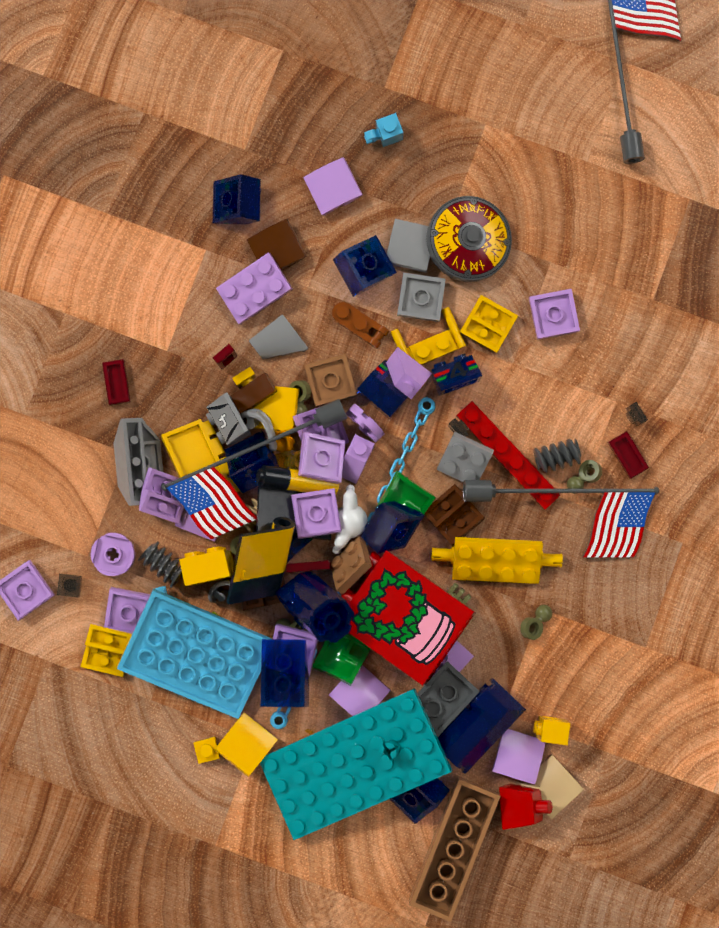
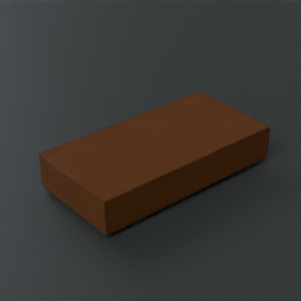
[230,373,277,414]

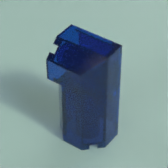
[275,571,354,643]
[437,678,526,774]

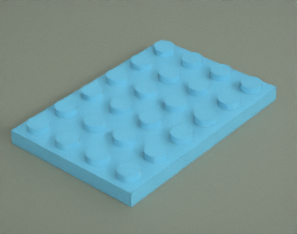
[117,588,275,719]

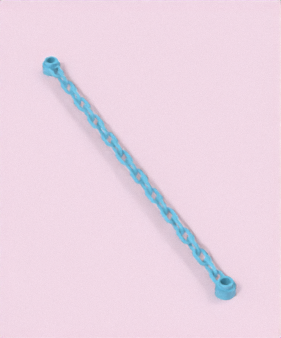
[270,397,435,729]

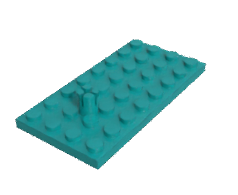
[260,688,452,840]

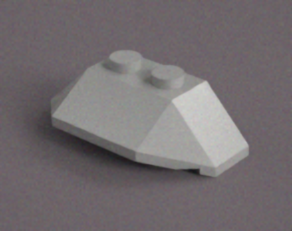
[113,418,163,506]

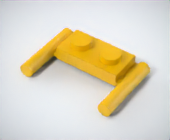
[391,307,466,365]

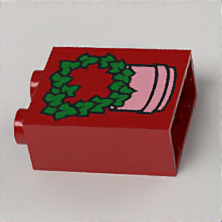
[334,550,476,686]

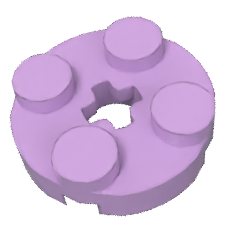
[346,404,385,443]
[91,533,135,576]

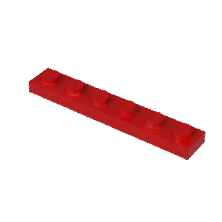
[456,401,561,510]

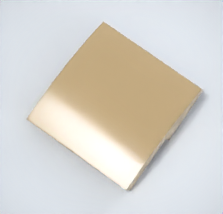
[520,755,584,819]

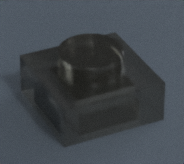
[625,402,648,426]
[447,418,469,437]
[57,573,82,597]

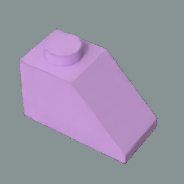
[386,347,432,400]
[342,434,375,484]

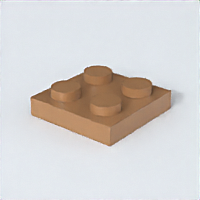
[304,354,357,407]
[330,536,372,595]

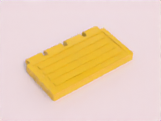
[161,419,242,492]

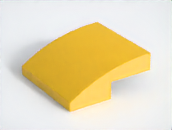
[460,295,518,353]
[253,386,299,431]
[80,624,132,677]
[214,712,278,777]

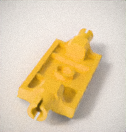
[431,537,563,584]

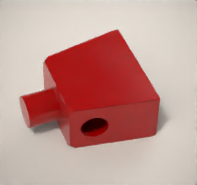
[499,784,553,830]

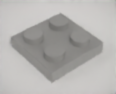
[397,272,446,322]
[436,432,494,482]

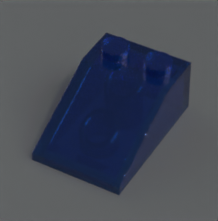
[260,639,309,707]

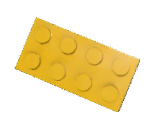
[179,546,234,586]

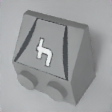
[206,392,251,447]

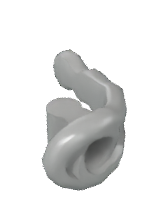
[240,409,277,451]
[208,578,231,603]

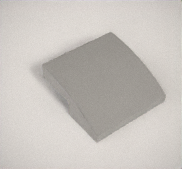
[385,219,430,273]

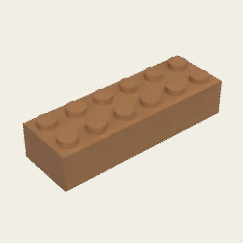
[409,776,500,922]

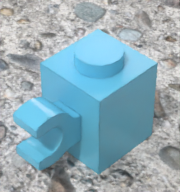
[364,113,404,147]

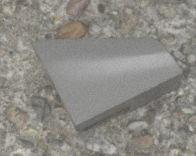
[249,314,308,360]

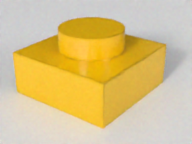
[232,367,256,388]
[193,736,221,764]

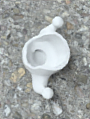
[333,484,368,555]

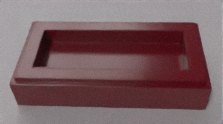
[213,344,238,369]
[102,359,131,405]
[607,431,649,479]
[286,560,330,573]

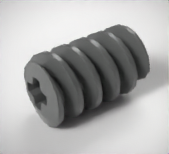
[533,438,581,473]
[138,541,183,588]

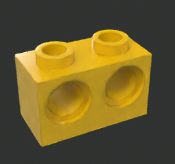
[533,715,570,746]

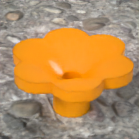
[274,430,295,452]

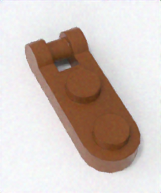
[332,302,389,349]

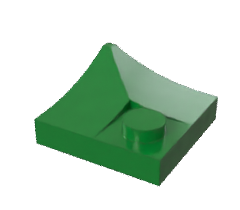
[375,470,436,533]
[312,626,371,686]

